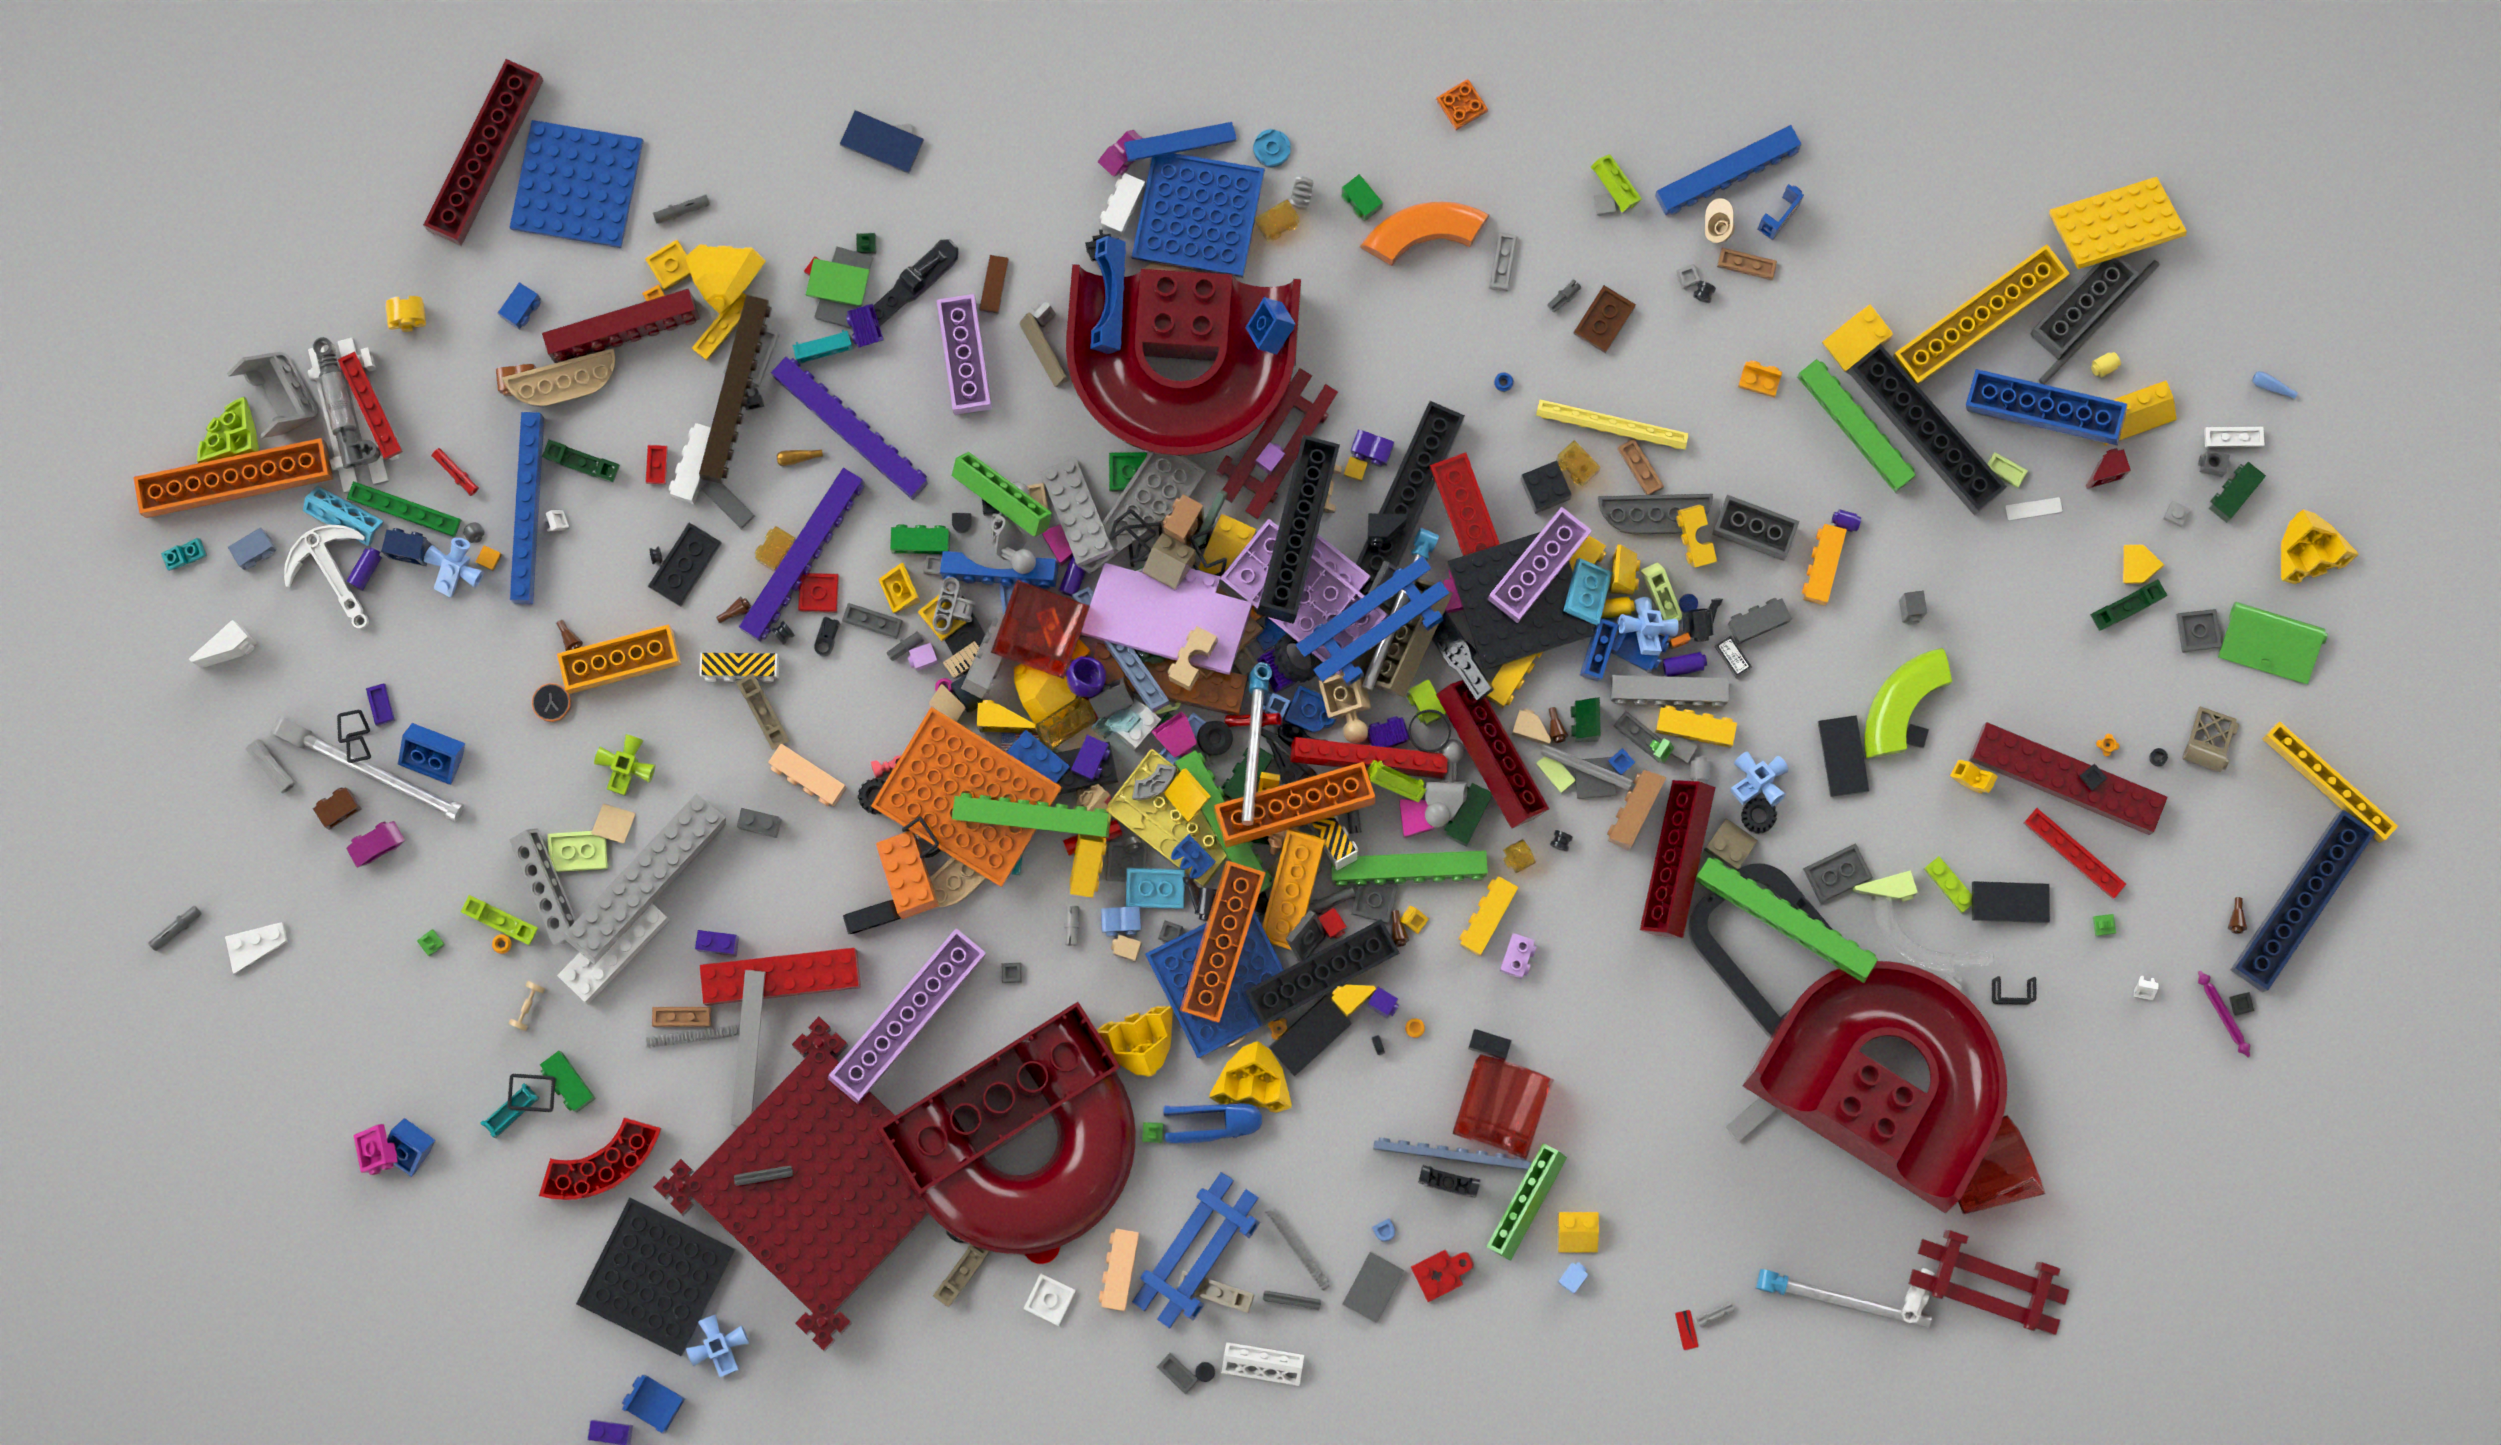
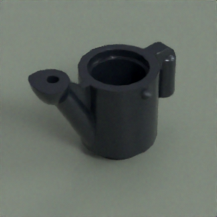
[1682,598,1723,642]
[1182,877,1217,921]

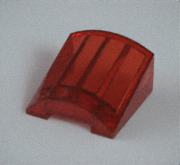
[991,579,1090,679]
[1452,1054,1554,1159]
[1958,1115,2046,1215]

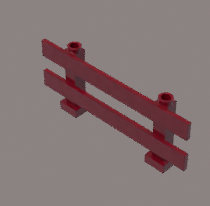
[1216,368,1338,519]
[1908,1230,2070,1335]

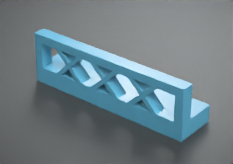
[303,486,383,546]

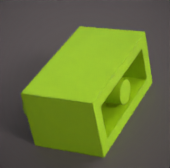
[1407,679,1447,726]

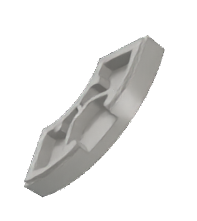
[1132,764,1177,801]

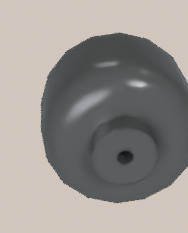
[463,522,485,543]

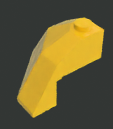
[686,244,766,314]
[2281,509,2359,584]
[1014,658,1077,735]
[1097,1006,1173,1077]
[1209,1041,1292,1113]

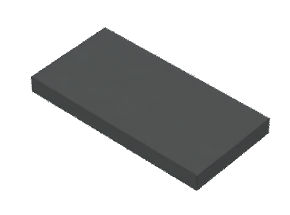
[814,246,873,329]

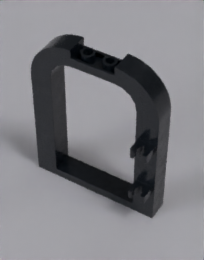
[1689,863,1839,1037]

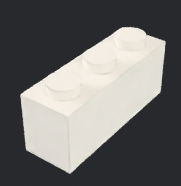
[1099,173,1146,237]

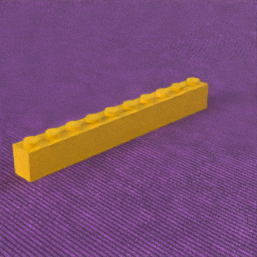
[1486,535,1606,708]

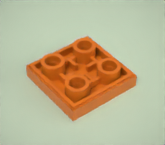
[1436,79,1488,130]

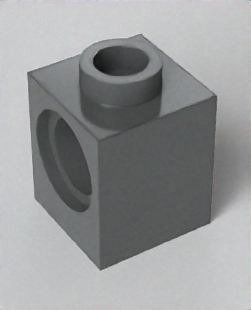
[2198,450,2230,477]

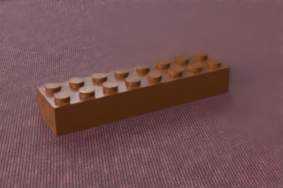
[1094,643,1248,715]

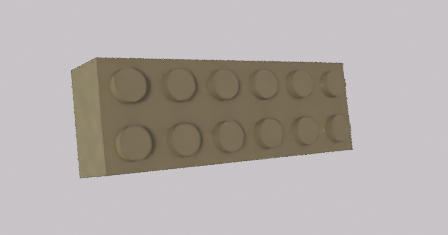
[1374,578,1453,698]

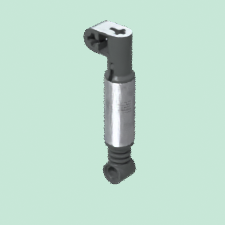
[313,337,381,469]

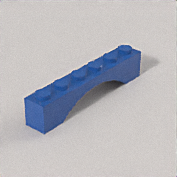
[1091,236,1126,354]
[940,551,1059,589]

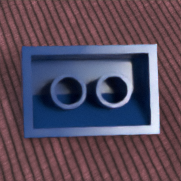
[398,723,465,785]

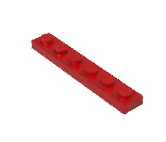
[338,351,403,460]
[2023,808,2126,899]

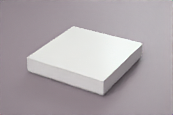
[1024,1273,1076,1326]

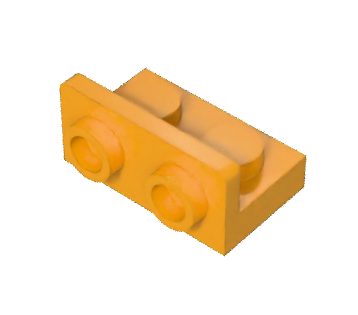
[1738,360,1783,397]

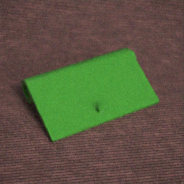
[2218,601,2328,685]

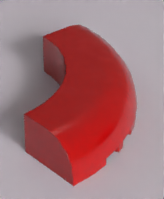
[539,1117,662,1200]

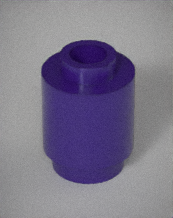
[1831,509,1861,532]

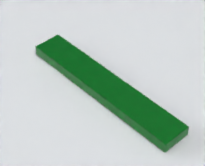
[347,481,461,537]

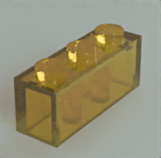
[1036,697,1096,749]

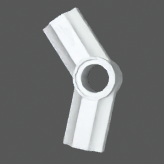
[1902,1268,1936,1323]

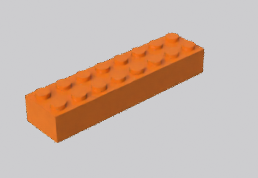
[1214,762,1375,848]
[1179,861,1265,1022]

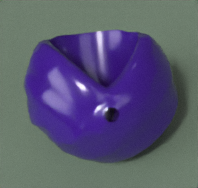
[1066,656,1106,697]

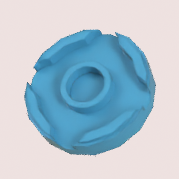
[1253,129,1291,167]

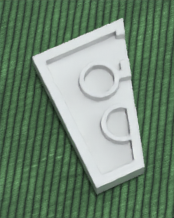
[225,922,288,975]

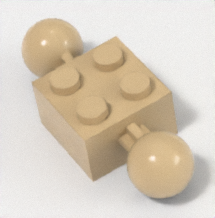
[1319,672,1372,744]

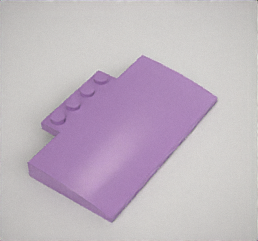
[1220,519,1389,675]
[1081,561,1252,675]

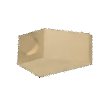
[1512,709,1551,746]

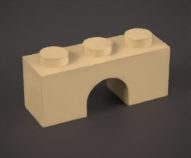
[1168,626,1218,691]

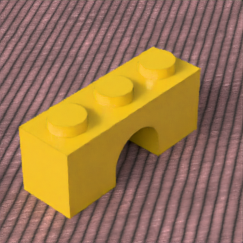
[1676,505,1717,568]

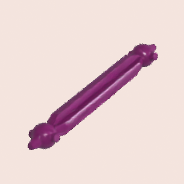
[2198,970,2251,1057]

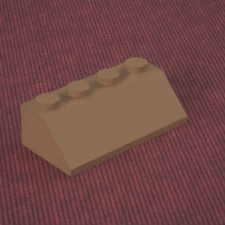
[1607,770,1666,851]

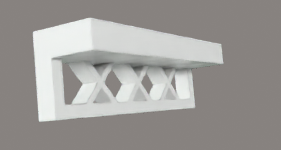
[1221,1342,1304,1386]

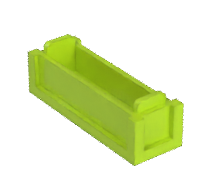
[1590,154,1642,212]
[1367,760,1426,803]

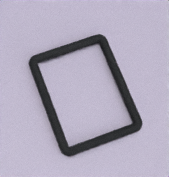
[507,1074,556,1112]

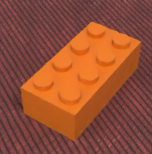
[876,831,939,919]

